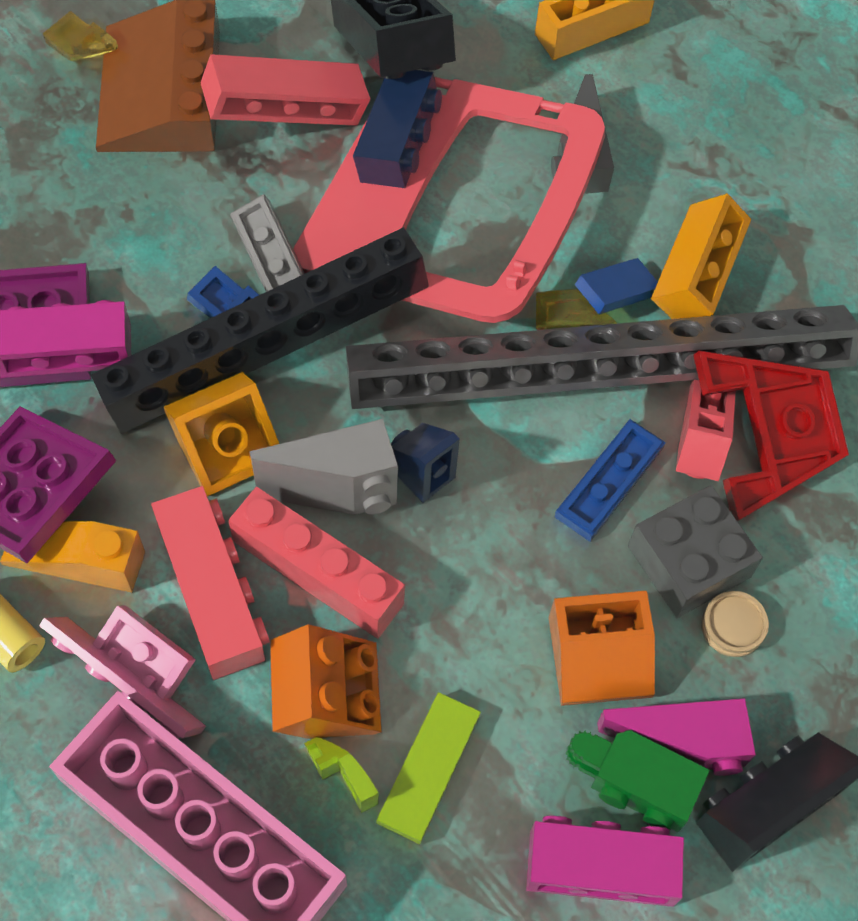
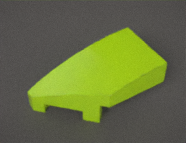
[304,737,379,813]

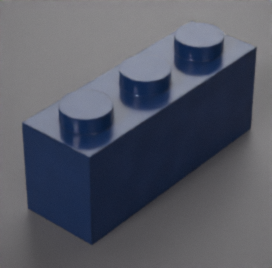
[353,70,442,188]

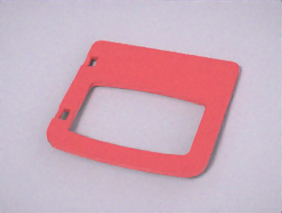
[293,77,605,323]

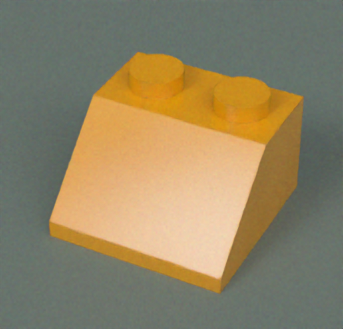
[163,372,280,497]

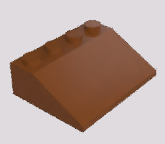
[96,0,220,152]

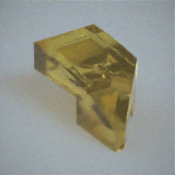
[43,11,118,61]
[536,289,617,330]

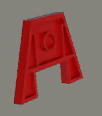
[693,351,849,521]

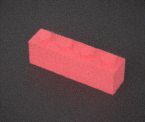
[200,54,370,126]
[151,486,270,680]
[228,486,405,639]

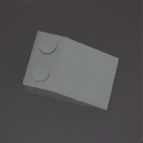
[249,419,398,515]

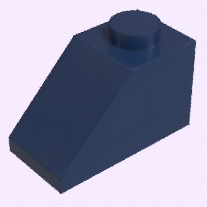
[391,423,460,503]

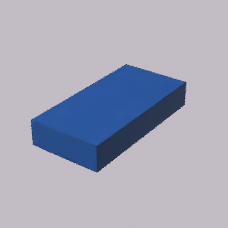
[575,258,658,315]

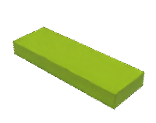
[376,692,481,845]

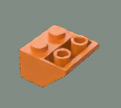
[548,591,655,706]
[270,624,382,739]

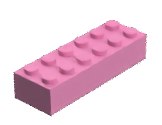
[49,691,347,921]

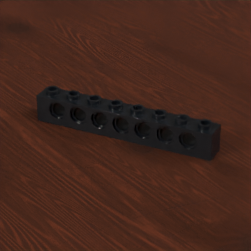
[91,227,429,434]

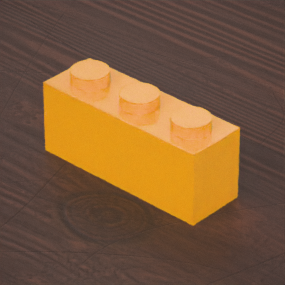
[535,0,654,60]
[651,193,751,319]

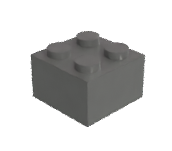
[628,485,763,618]

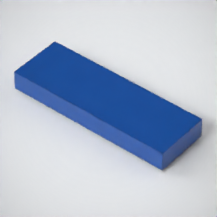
[554,419,666,542]

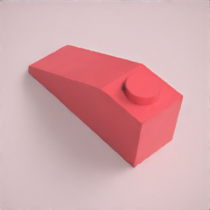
[676,380,736,482]

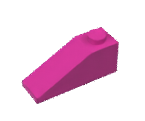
[597,698,756,776]

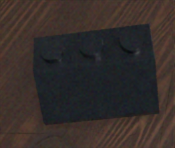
[696,732,858,872]

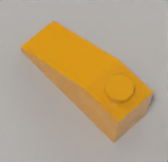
[0,521,145,593]

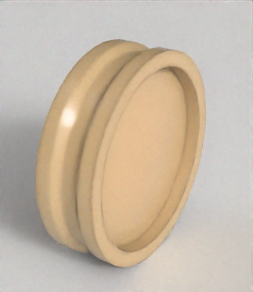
[701,591,769,657]

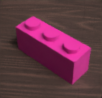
[0,300,131,378]
[526,816,684,907]

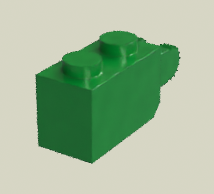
[566,730,710,832]

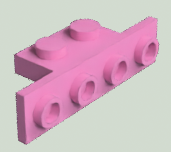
[39,605,206,739]

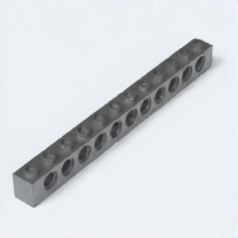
[346,305,858,409]

